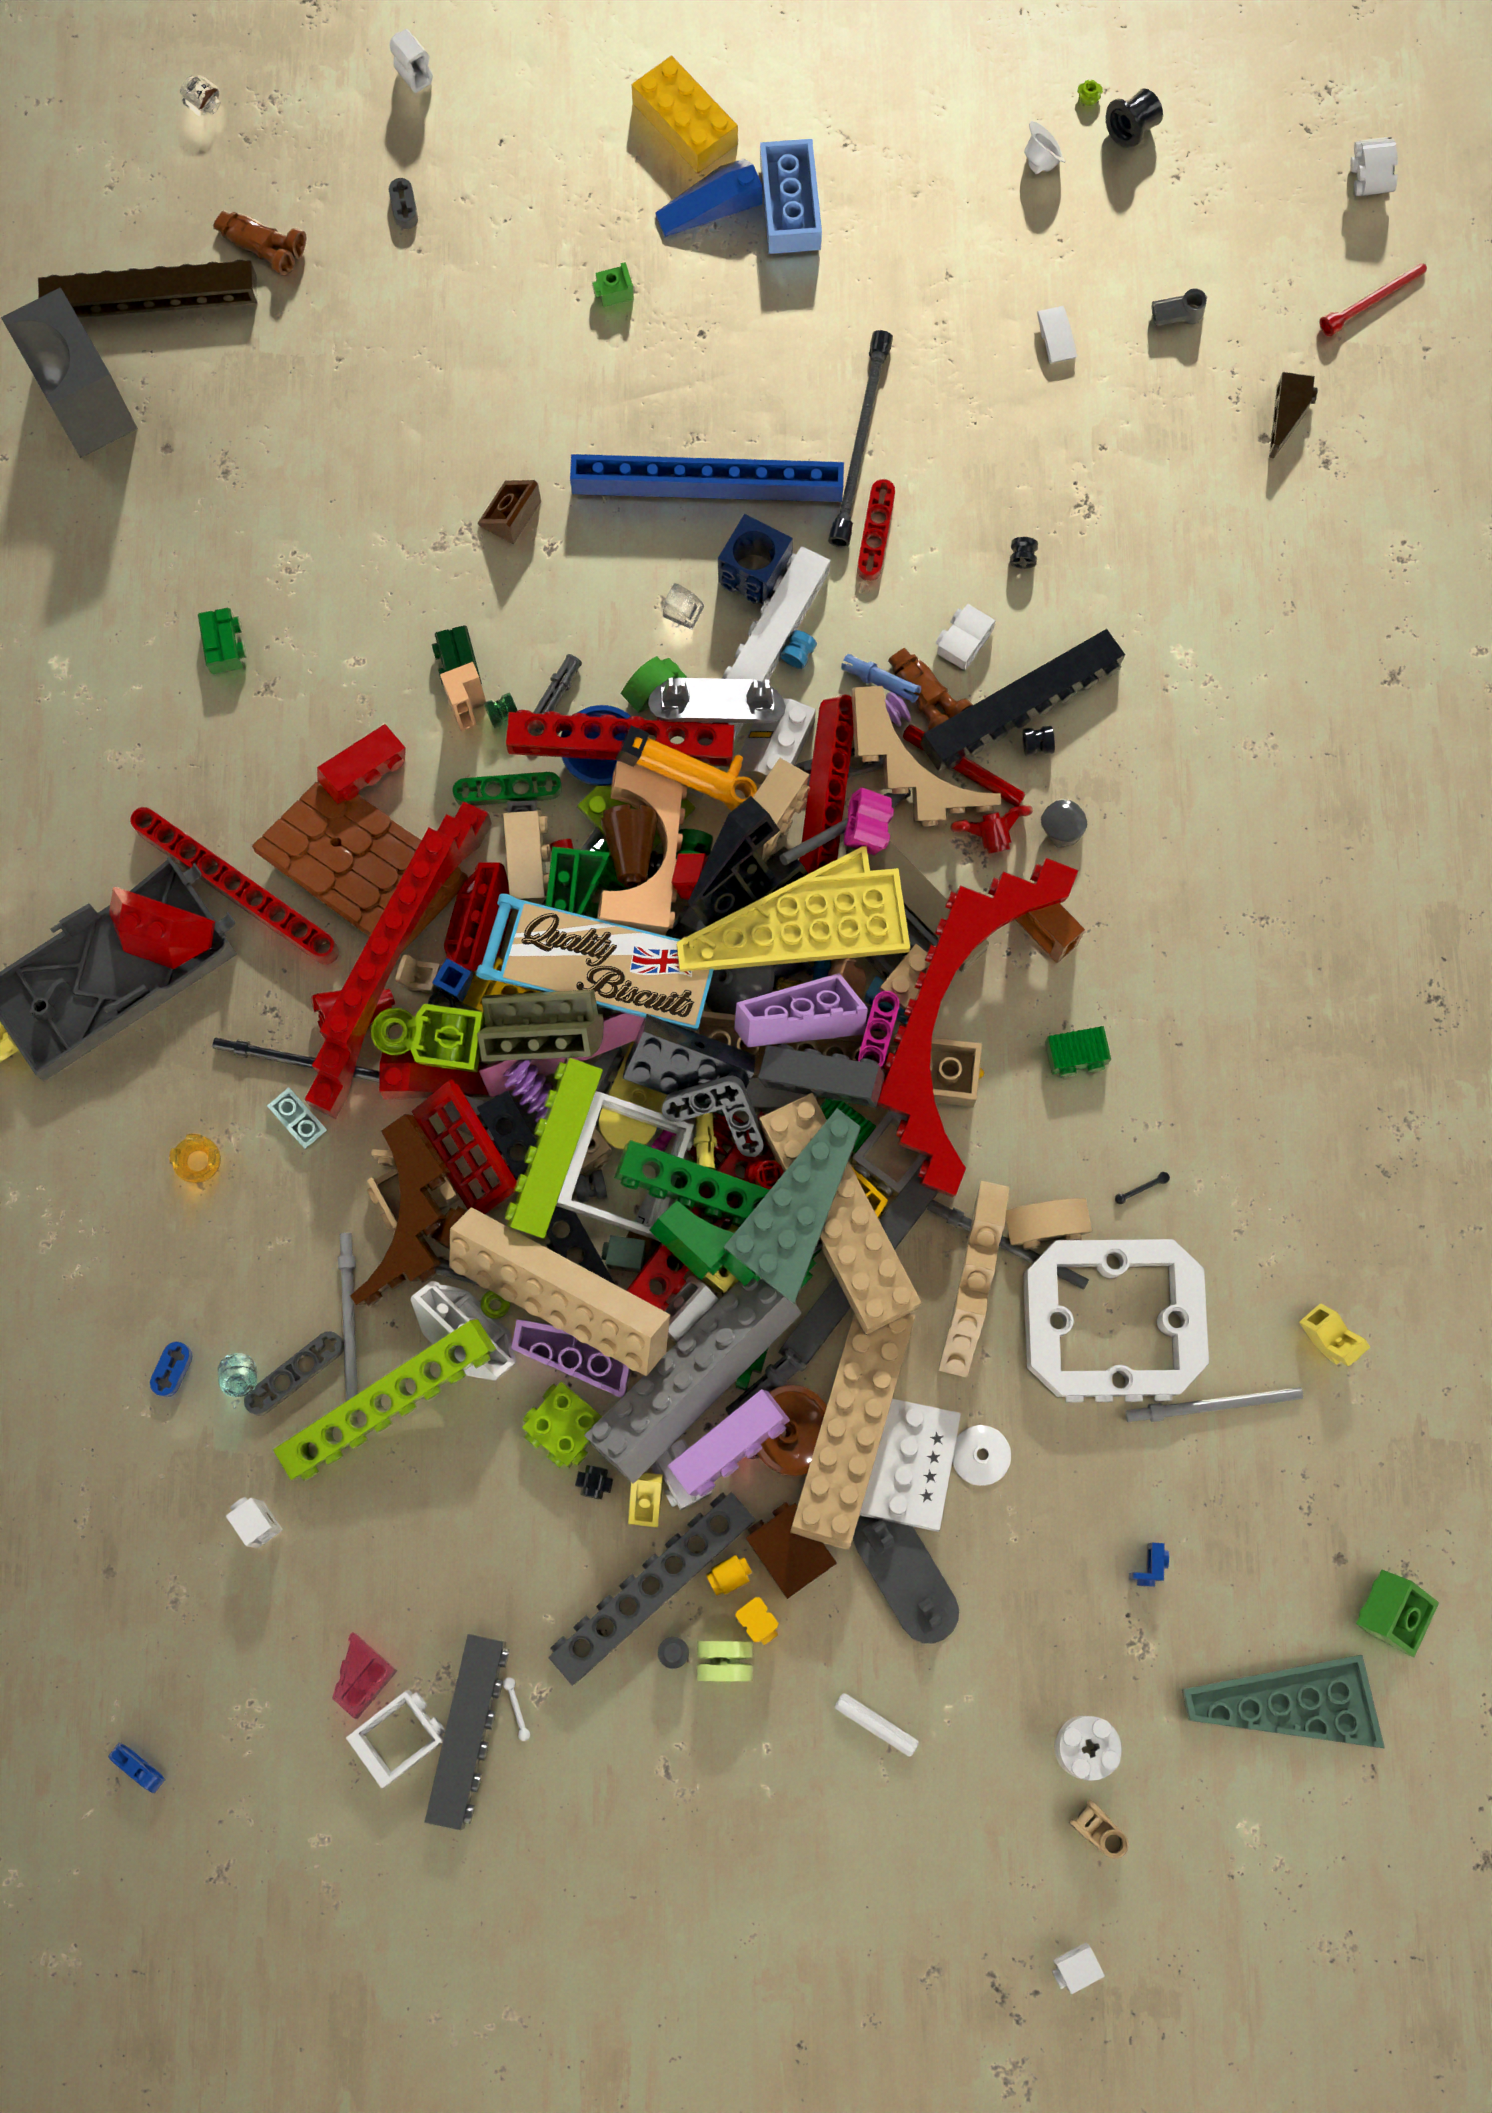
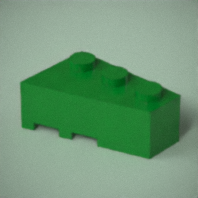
[546,847,611,916]

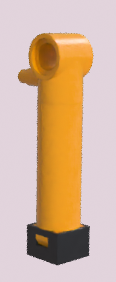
[616,725,757,811]

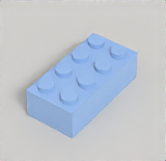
[760,139,822,254]

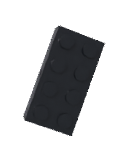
[623,1014,756,1116]

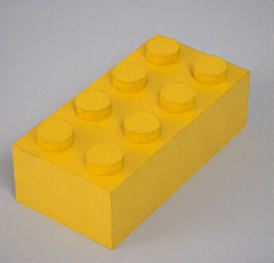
[631,55,738,174]

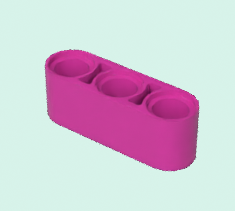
[858,991,899,1069]

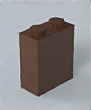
[746,1502,837,1599]

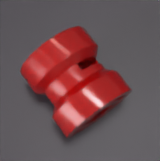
[745,1160,783,1189]

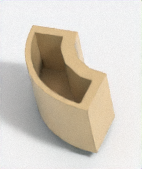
[1006,1198,1092,1250]

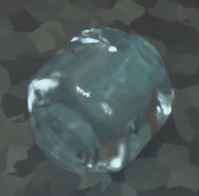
[218,1353,257,1397]

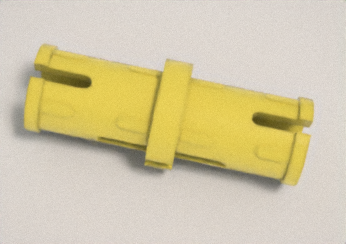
[693,1112,717,1170]

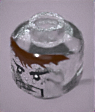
[180,75,221,117]

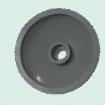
[705,965,774,1015]

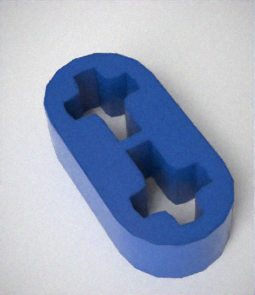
[150,1342,193,1397]

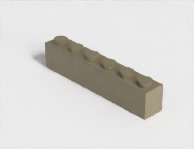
[846,841,989,972]

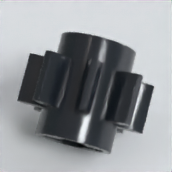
[575,1465,613,1500]

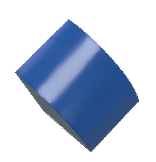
[432,958,473,1002]

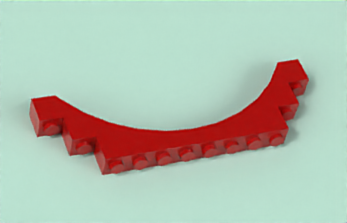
[304,801,492,1119]
[877,858,1079,1197]

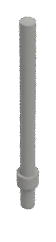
[338,1233,358,1401]
[1125,1387,1303,1422]

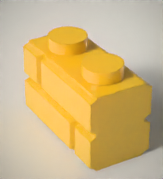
[735,1597,779,1645]

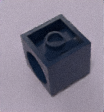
[718,514,793,605]

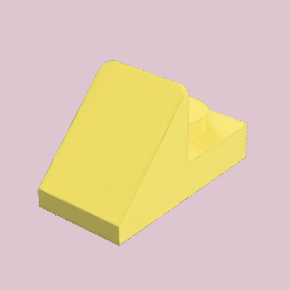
[628,1472,663,1527]

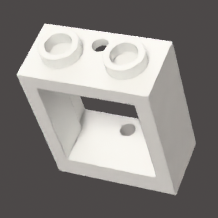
[346,1690,445,1788]

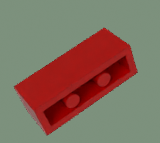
[317,724,406,804]

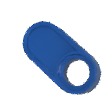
[108,1743,165,1793]

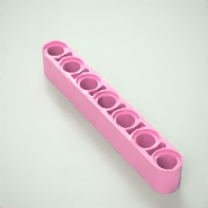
[479,1012,645,1097]

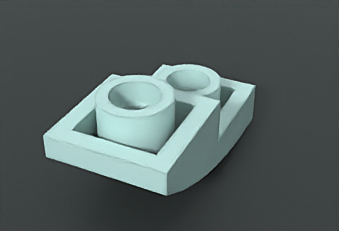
[267,1087,327,1149]

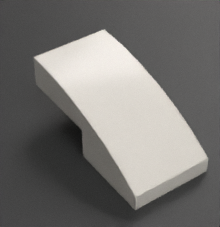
[1037,306,1077,364]

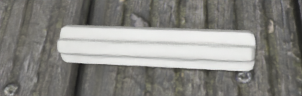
[835,1693,919,1756]

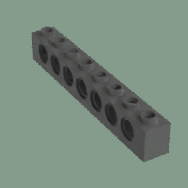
[548,1492,756,1686]

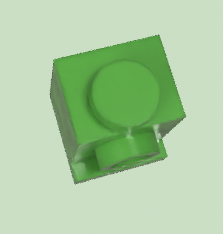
[592,262,634,307]

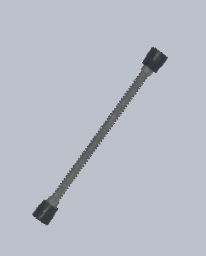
[828,330,893,548]

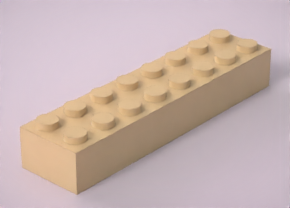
[759,1093,922,1335]
[449,1207,670,1376]
[790,1313,916,1550]

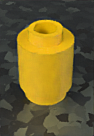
[705,1554,752,1596]

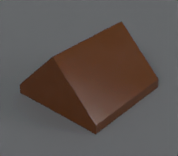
[477,480,541,544]

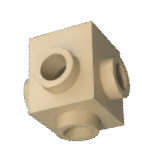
[581,1128,612,1174]

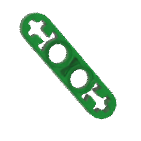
[452,772,562,806]

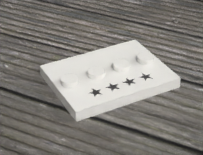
[860,1399,961,1532]

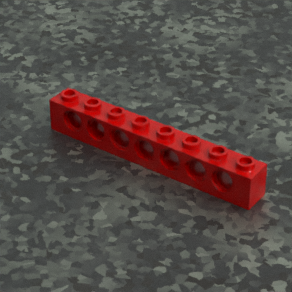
[506,710,734,767]
[626,1111,773,1311]

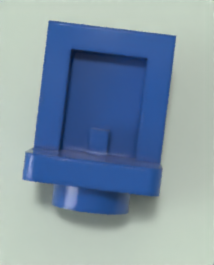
[1129,1543,1169,1587]

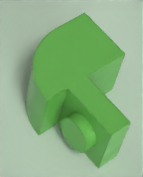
[620,656,687,713]

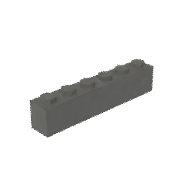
[425,1634,510,1830]

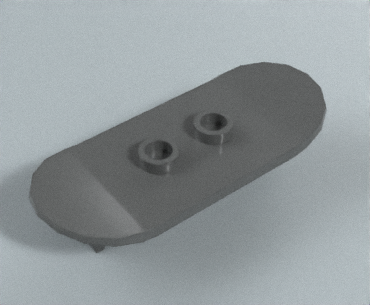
[853,1515,959,1644]

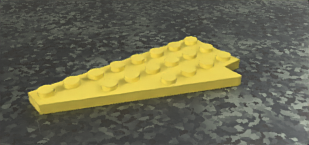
[676,846,910,972]

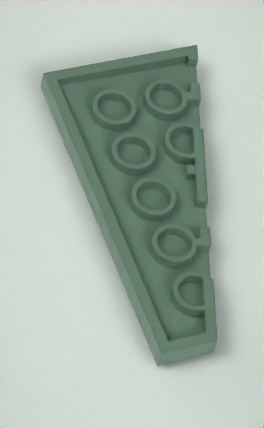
[724,1109,861,1305]
[1182,1655,1385,1748]

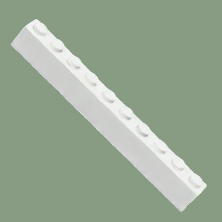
[687,546,830,799]

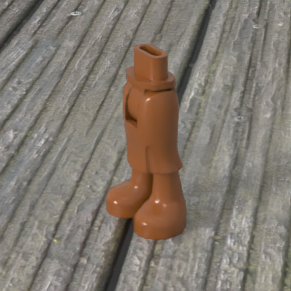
[213,211,307,275]
[888,648,973,731]

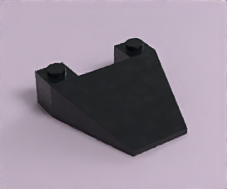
[688,796,809,927]

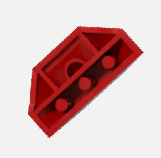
[444,862,512,972]
[109,887,215,969]

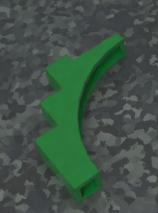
[649,1200,822,1288]

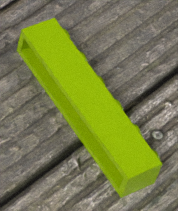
[505,1058,603,1239]

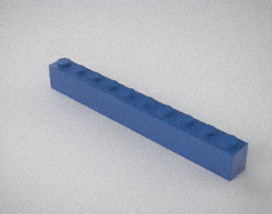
[570,454,844,502]

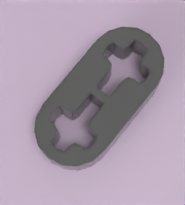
[389,178,418,229]

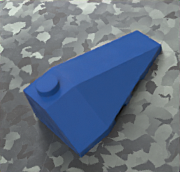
[655,159,763,237]

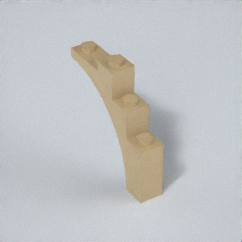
[851,686,1001,826]
[938,1181,1009,1378]

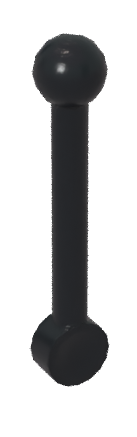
[1115,1172,1170,1204]

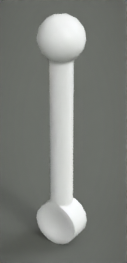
[503,1677,530,1741]

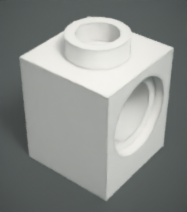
[1052,1943,1105,1994]

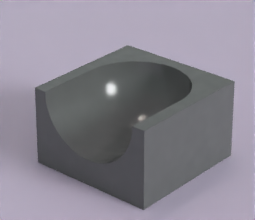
[1,287,138,458]

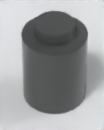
[658,1637,689,1669]

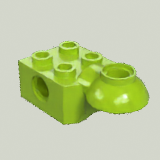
[371,1004,485,1073]

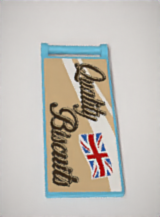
[476,894,714,1030]

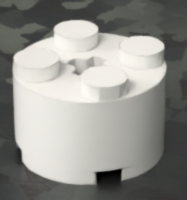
[1350,137,1398,196]
[1054,1716,1122,1781]

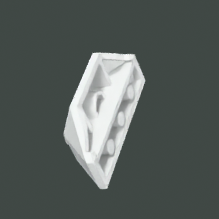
[410,1280,516,1381]

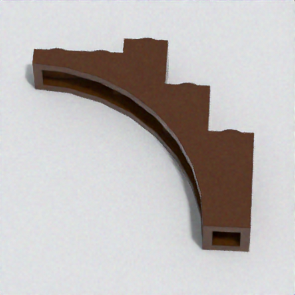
[350,1114,451,1307]

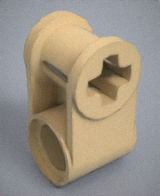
[1069,1799,1129,1859]

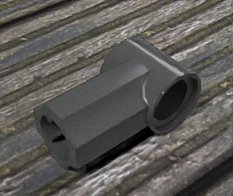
[1151,289,1207,326]

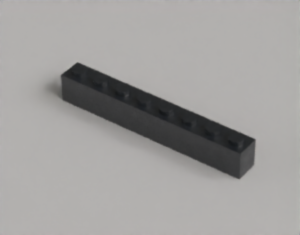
[920,629,1126,771]

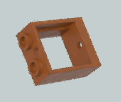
[1015,903,1085,963]

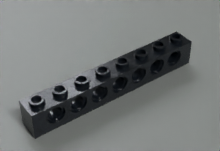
[477,1090,616,1285]

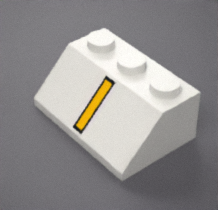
[739,699,816,785]

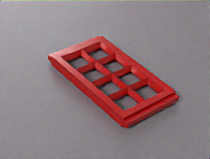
[411,1079,517,1214]

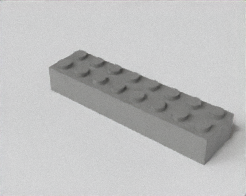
[584,1279,802,1484]

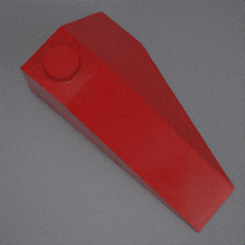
[379,1050,498,1099]

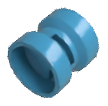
[780,630,817,669]

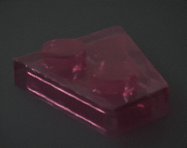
[332,1632,398,1719]

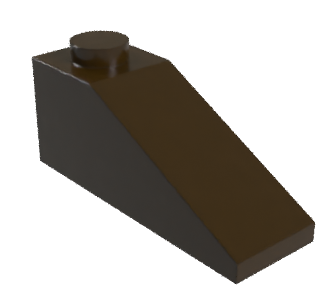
[1269,372,1318,458]

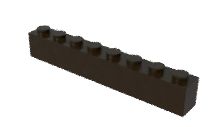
[38,260,258,318]

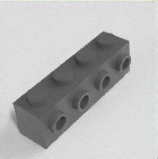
[758,1044,885,1108]

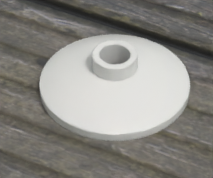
[952,1425,1011,1486]

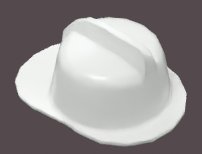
[1024,121,1066,174]

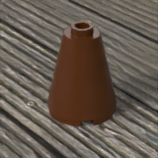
[601,804,658,888]

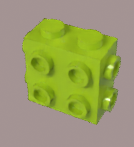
[522,1382,602,1468]

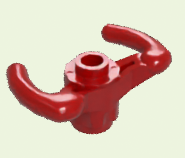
[950,805,1033,854]

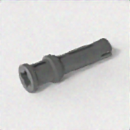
[725,1348,806,1415]

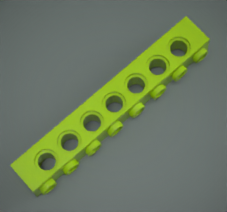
[273,1319,497,1481]

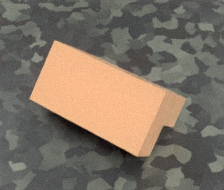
[440,662,487,731]

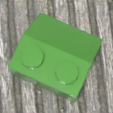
[1356,1569,1439,1657]

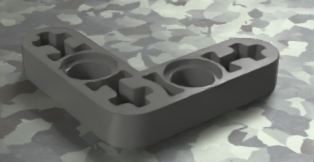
[662,1076,765,1157]

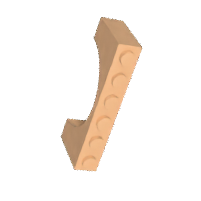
[597,761,688,936]

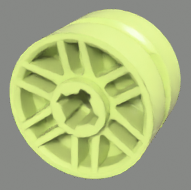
[697,1641,753,1681]

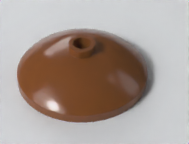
[757,1385,827,1476]

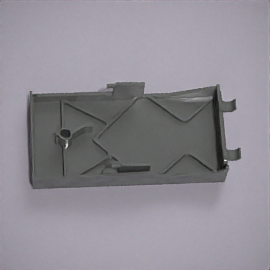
[0,857,237,1081]

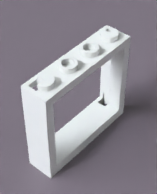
[556,1091,694,1239]

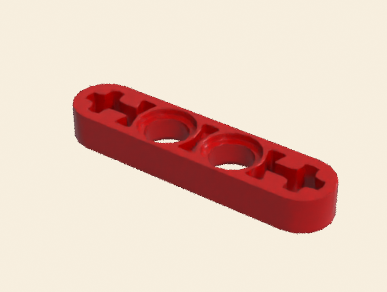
[857,479,895,581]

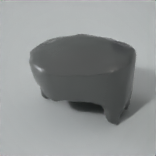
[1041,799,1087,847]

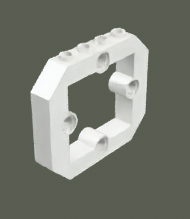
[1023,1239,1209,1403]

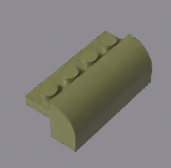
[477,989,604,1061]

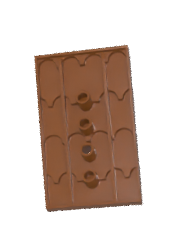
[252,782,468,953]

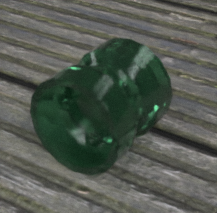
[484,692,518,728]

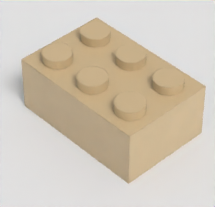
[753,758,810,860]
[503,811,550,899]

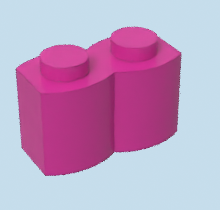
[844,787,894,855]

